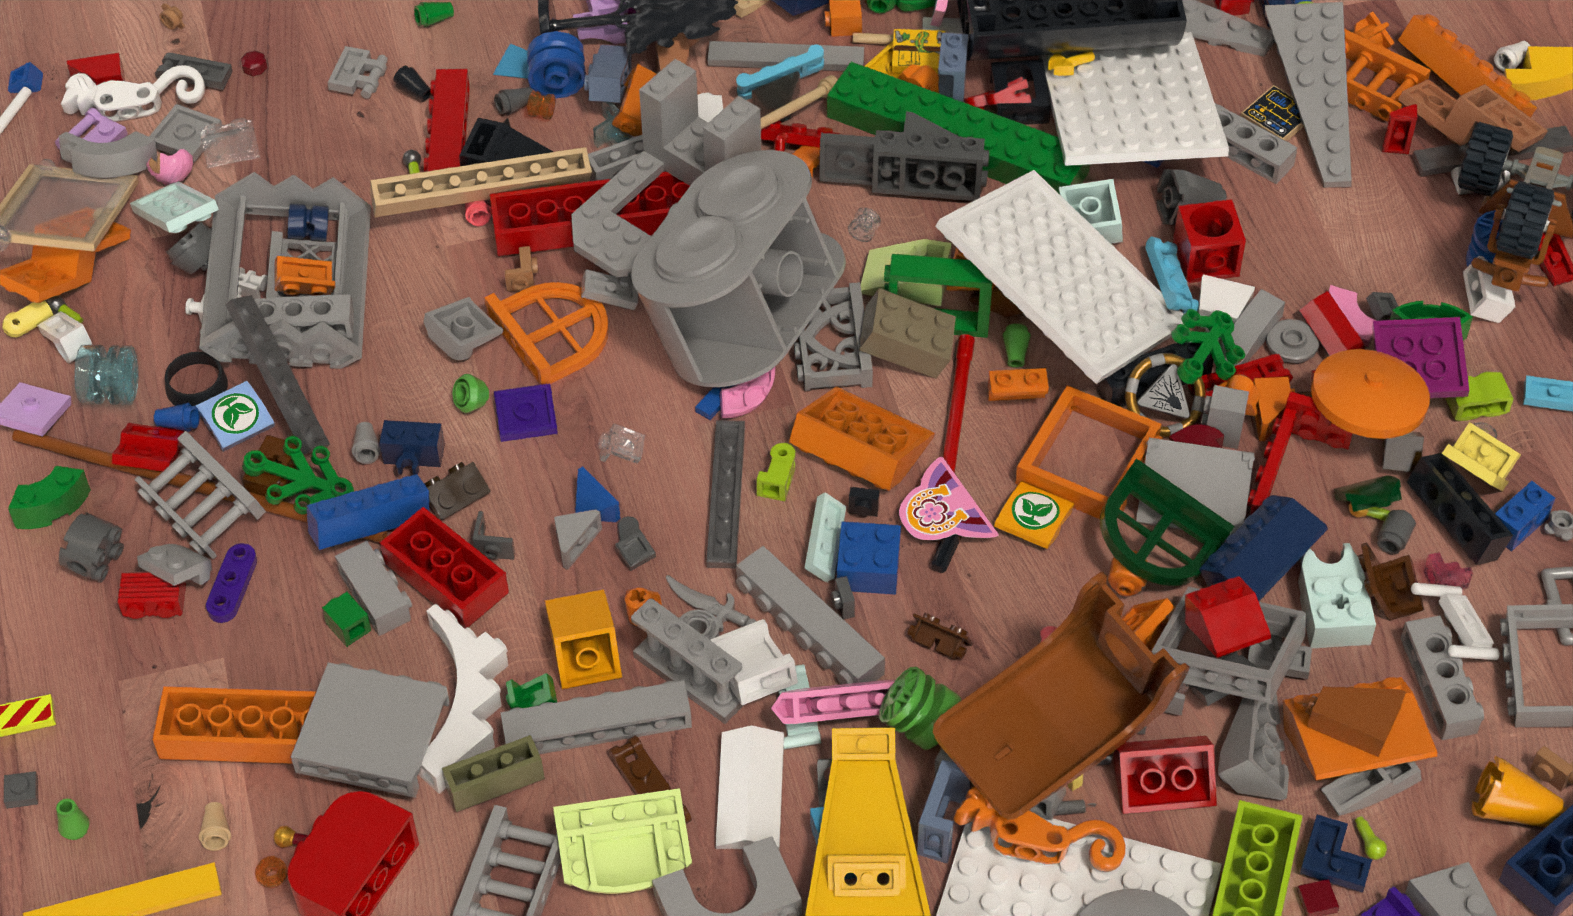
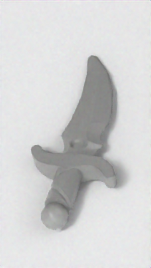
[666,575,757,632]

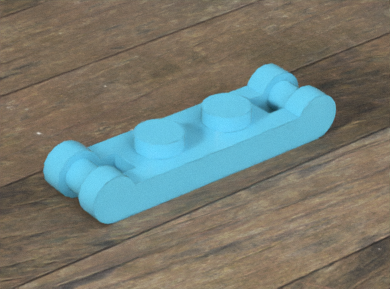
[736,44,824,100]
[1145,236,1199,313]

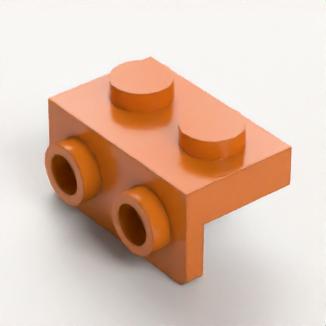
[274,256,335,296]
[987,368,1049,401]

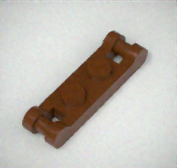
[608,735,692,824]

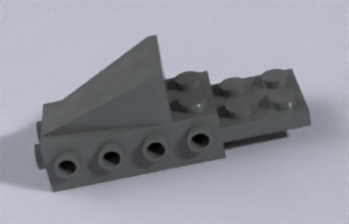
[820,111,989,201]

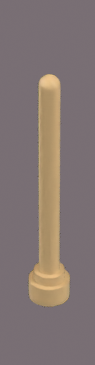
[761,75,838,130]

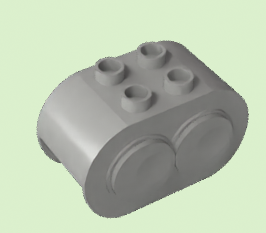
[631,150,846,387]

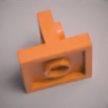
[1121,598,1174,651]

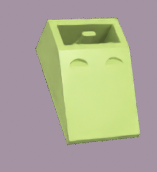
[861,239,952,306]

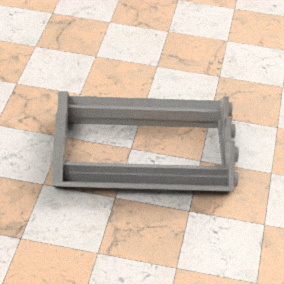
[199,172,371,369]

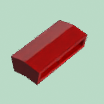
[1299,291,1365,356]

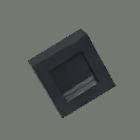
[849,487,880,517]

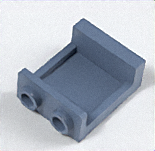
[938,33,968,102]
[917,760,971,864]

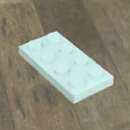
[130,181,219,233]

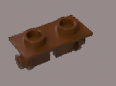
[907,613,973,660]

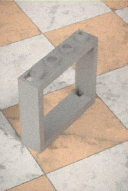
[1151,586,1306,703]
[1500,604,1573,727]

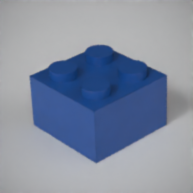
[837,521,901,595]

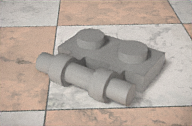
[327,46,388,99]

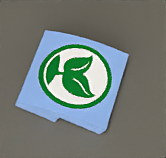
[196,381,275,452]

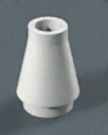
[1494,41,1530,71]

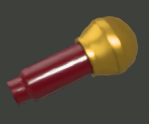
[274,825,308,848]

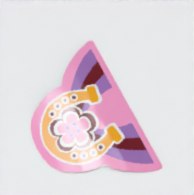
[899,457,999,540]

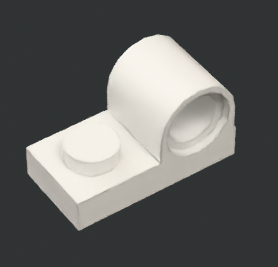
[37,311,94,363]

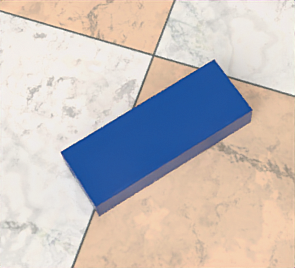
[695,385,735,420]

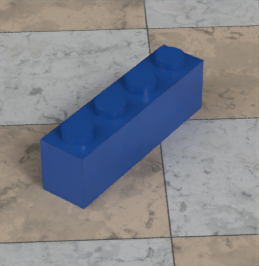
[307,474,429,550]

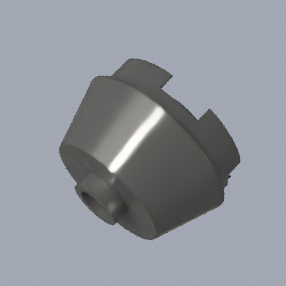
[166,222,212,275]

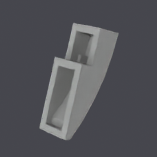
[1213,289,1285,366]
[1321,761,1422,816]

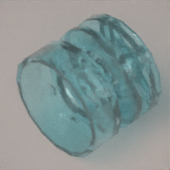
[75,344,139,405]

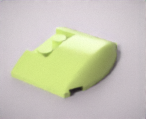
[553,788,692,894]

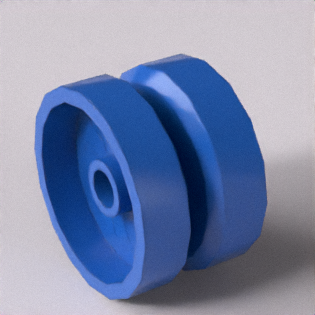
[527,31,586,99]

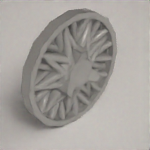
[1266,319,1319,363]

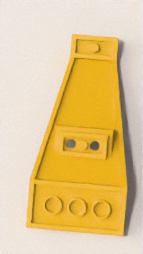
[805,727,931,916]

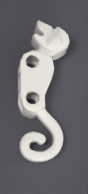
[61,65,205,122]

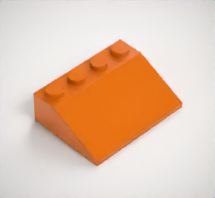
[789,386,935,491]
[1283,677,1437,780]

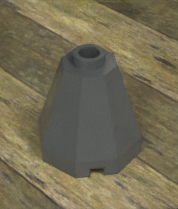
[1157,169,1227,225]

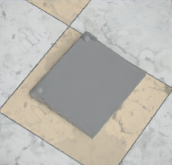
[1136,437,1255,537]

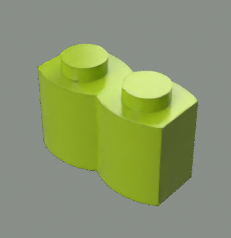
[1446,371,1514,421]

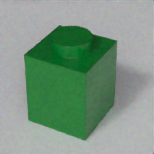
[322,591,371,647]

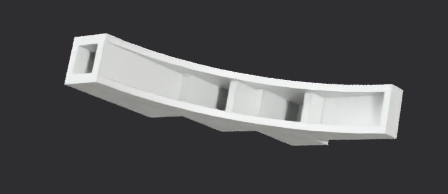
[418,604,508,794]

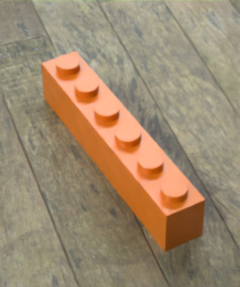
[1398,14,1537,118]

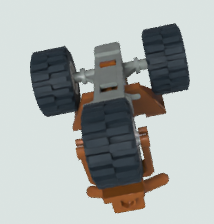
[1458,122,1573,291]

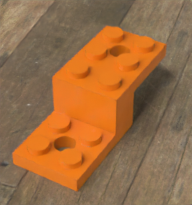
[0,210,131,303]

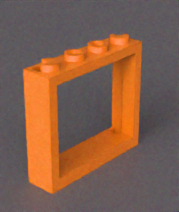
[1015,385,1163,519]

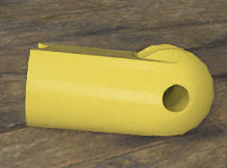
[2,300,53,337]

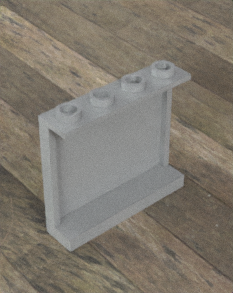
[291,662,450,798]

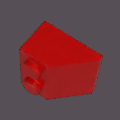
[1185,576,1271,658]

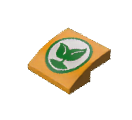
[994,481,1074,549]

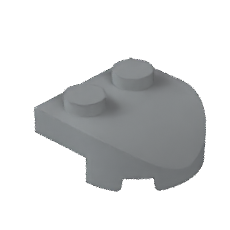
[137,544,212,586]

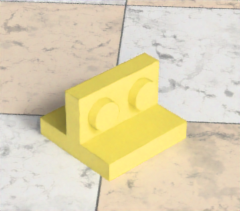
[1442,422,1521,492]

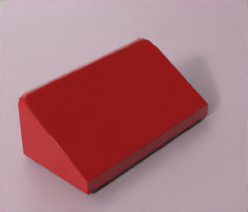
[1382,104,1417,154]

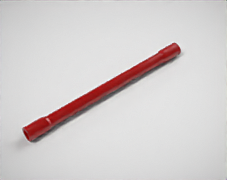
[943,334,975,473]

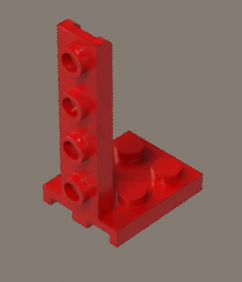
[1247,391,1353,515]

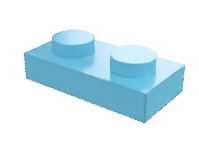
[1523,375,1573,411]

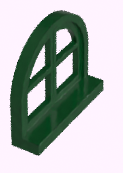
[1100,458,1235,586]

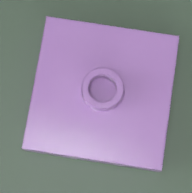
[0,382,71,436]

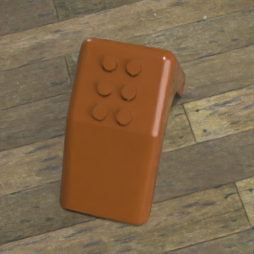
[933,572,1190,820]

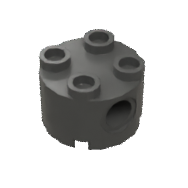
[59,512,124,582]

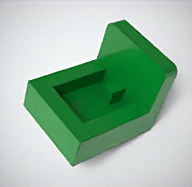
[506,673,557,709]

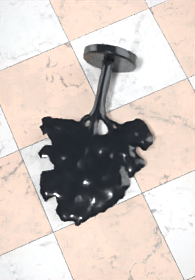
[538,0,738,55]

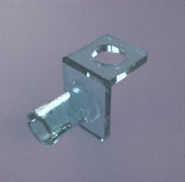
[593,102,632,148]

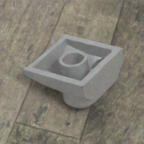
[423,297,503,360]

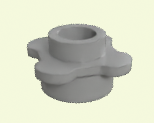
[1544,510,1573,541]

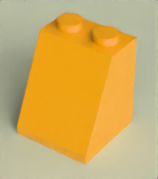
[545,589,622,689]

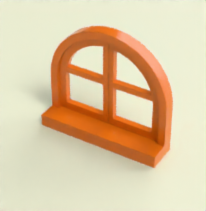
[484,282,609,385]

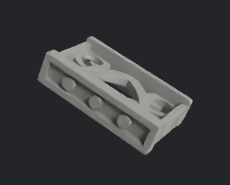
[794,282,873,391]

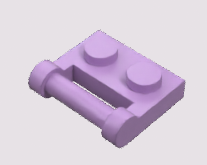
[55,107,128,149]

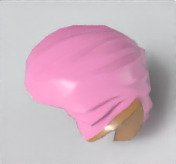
[146,149,193,186]

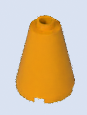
[1471,756,1567,828]

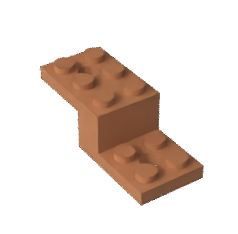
[1398,79,1548,152]

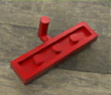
[761,121,840,152]

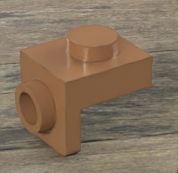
[504,246,538,292]
[1530,745,1573,792]

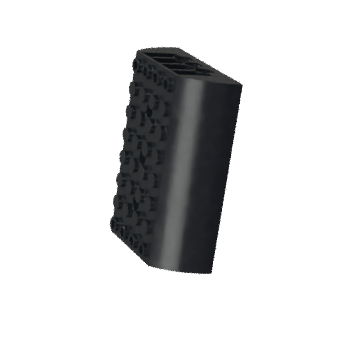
[957,0,1187,61]

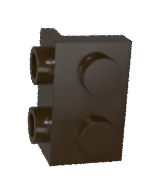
[424,462,491,521]

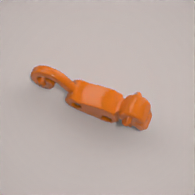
[953,786,1126,872]

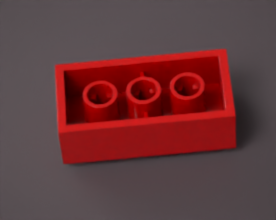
[379,507,509,629]

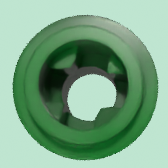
[414,2,454,27]

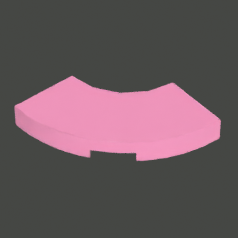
[1329,285,1376,347]
[720,367,775,418]

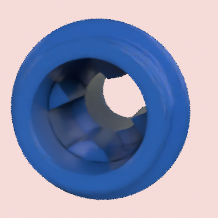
[154,403,200,432]

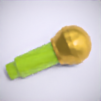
[1349,501,1390,521]

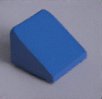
[8,62,43,93]

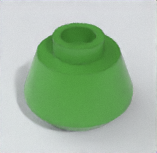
[452,374,489,413]

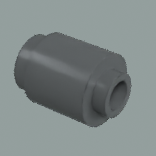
[1377,510,1416,554]

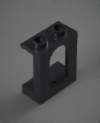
[990,59,1051,125]

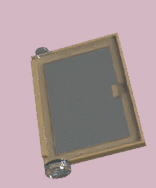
[0,159,139,252]

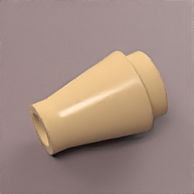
[199,802,231,851]

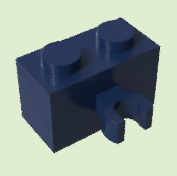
[379,420,445,475]

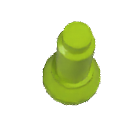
[1355,816,1387,860]

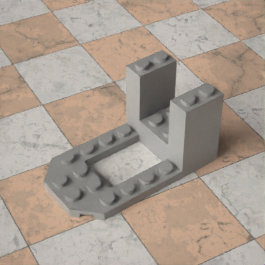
[571,59,761,277]

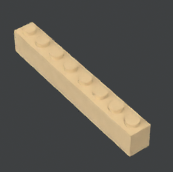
[370,147,592,217]

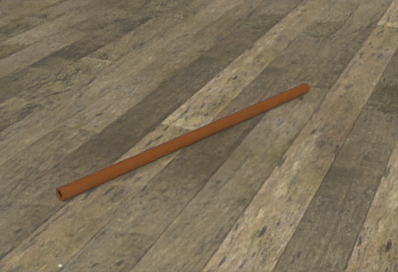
[12,429,388,543]

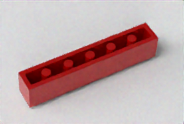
[424,69,470,172]

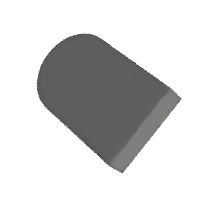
[618,516,640,541]

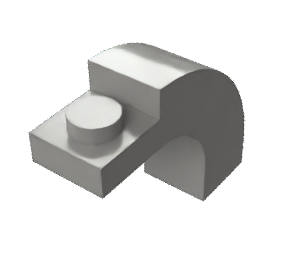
[59,131,157,178]

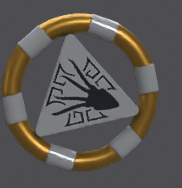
[1125,353,1206,437]

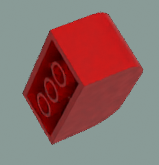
[288,791,419,916]

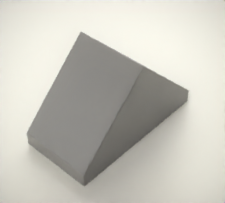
[554,509,602,570]

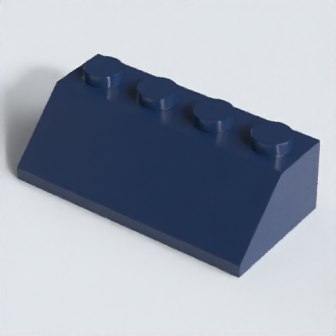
[1199,495,1328,601]

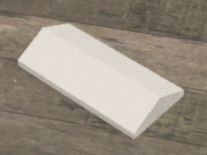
[716,725,784,850]

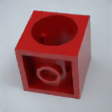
[1173,199,1246,283]

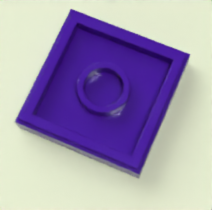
[494,383,558,442]

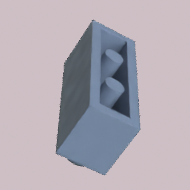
[584,45,632,103]

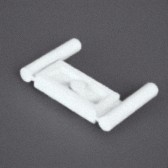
[1411,583,1500,660]

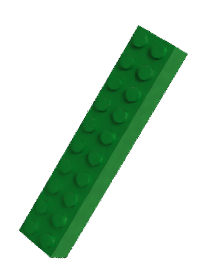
[827,61,1090,194]

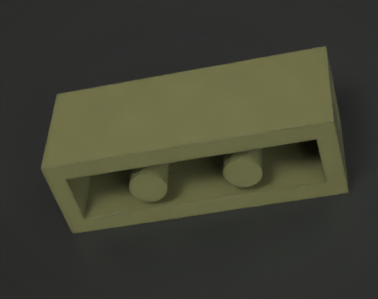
[442,735,545,812]

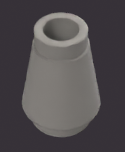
[352,422,381,464]

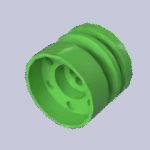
[879,666,961,750]

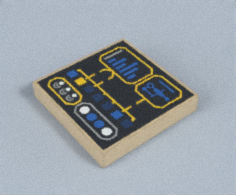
[1240,85,1304,141]

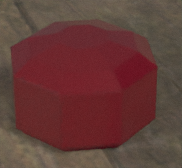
[241,50,268,76]

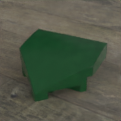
[1334,475,1402,512]

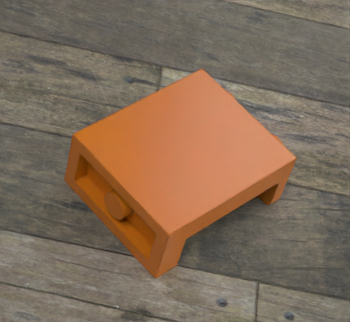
[612,64,657,137]

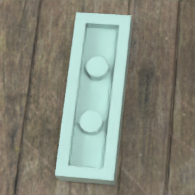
[805,492,846,582]

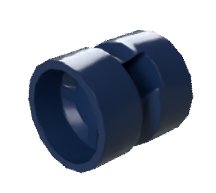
[288,203,329,242]

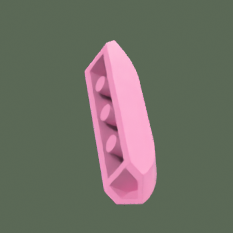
[771,680,895,724]

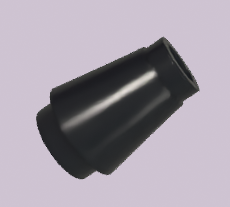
[393,65,431,102]

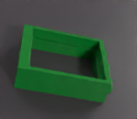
[884,254,993,338]

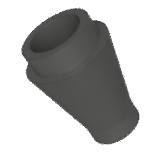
[494,87,535,115]

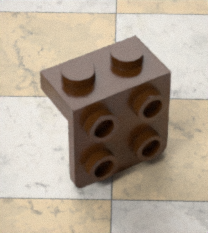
[1358,543,1424,621]

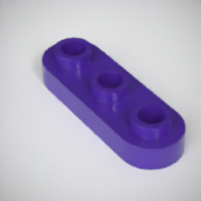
[206,543,257,623]

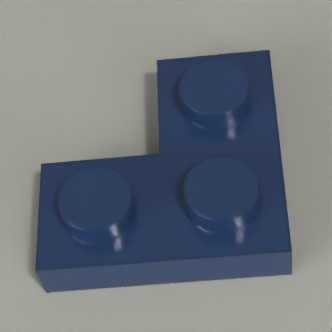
[1300,814,1372,893]

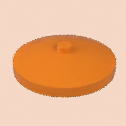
[1311,349,1430,439]

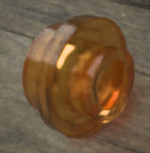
[255,856,288,888]

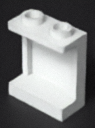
[710,619,798,705]

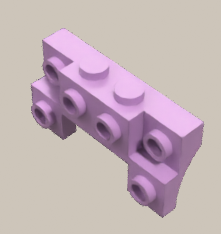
[573,0,628,44]

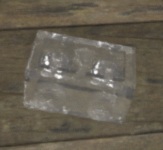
[200,118,260,168]

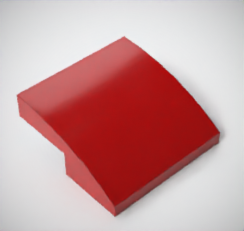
[112,423,185,472]

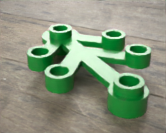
[1171,309,1245,384]
[242,436,354,514]

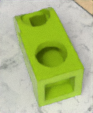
[757,443,796,502]

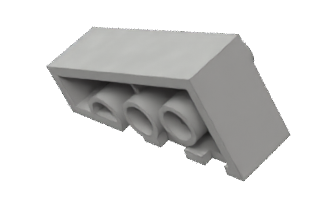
[1405,862,1497,916]

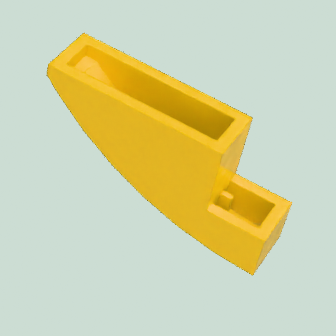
[1503,46,1573,101]

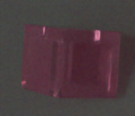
[1423,552,1473,590]

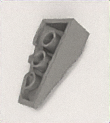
[1218,694,1289,800]

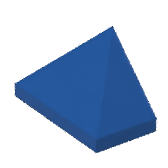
[575,466,621,522]

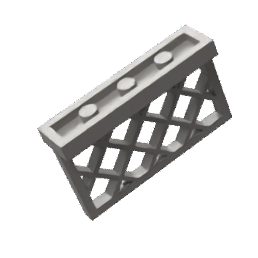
[266,231,337,298]

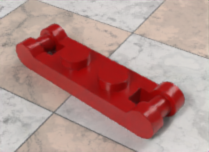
[1188,354,1293,410]

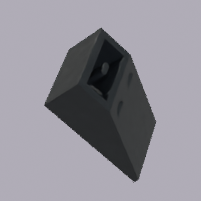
[459,118,553,166]

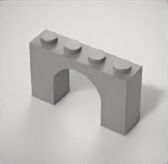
[652,836,802,916]

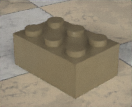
[859,288,956,379]

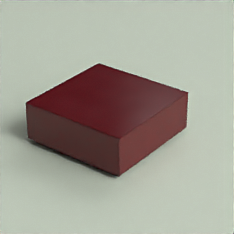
[1297,879,1339,916]

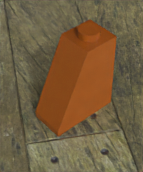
[1305,686,1406,757]

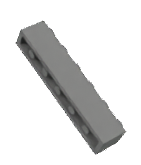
[736,546,885,684]
[500,680,692,754]

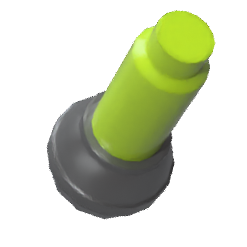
[402,150,421,174]
[47,296,83,324]

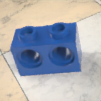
[1495,481,1555,552]

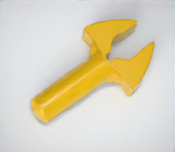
[1048,52,1095,76]

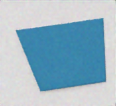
[493,43,528,79]

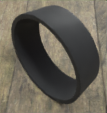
[165,352,228,406]

